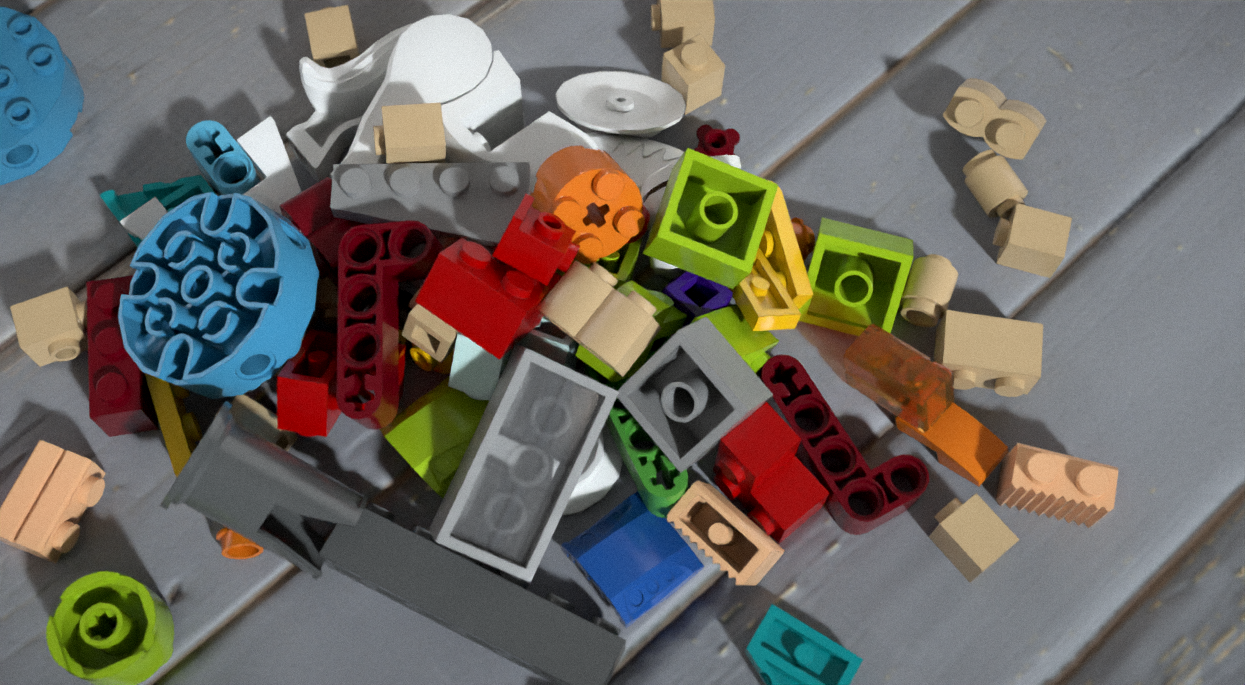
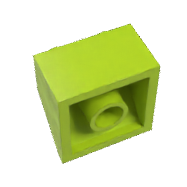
[798,217,914,344]

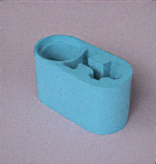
[186,120,261,195]

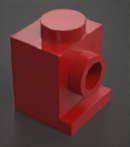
[492,193,580,286]

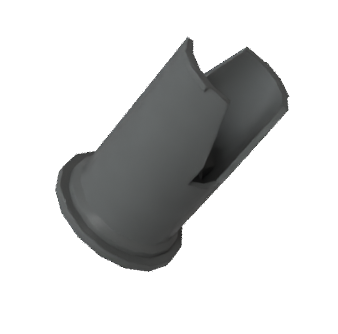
[160,401,368,580]

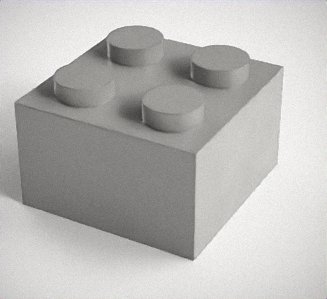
[617,317,773,473]

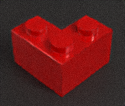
[415,238,562,360]
[277,329,406,437]
[713,402,830,544]

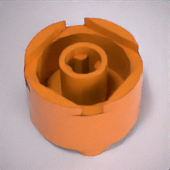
[530,145,645,264]

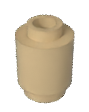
[962,150,1028,219]
[900,254,958,327]

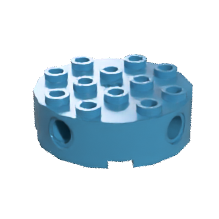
[0,7,84,186]
[118,192,319,399]

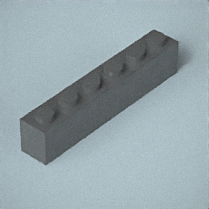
[318,502,626,685]

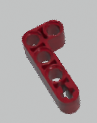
[337,220,445,430]
[760,354,929,535]

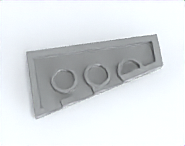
[330,162,530,250]

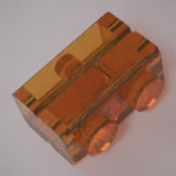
[843,323,954,433]

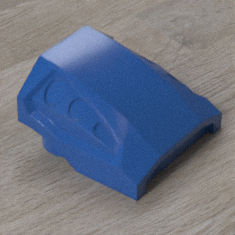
[561,491,704,628]

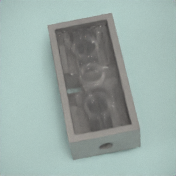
[429,345,619,582]

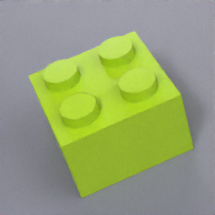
[643,148,778,289]

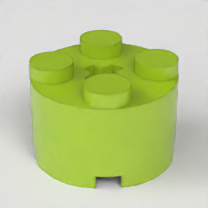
[46,571,174,685]

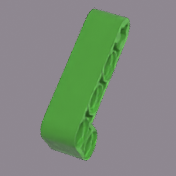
[583,335,688,518]

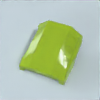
[379,376,489,498]

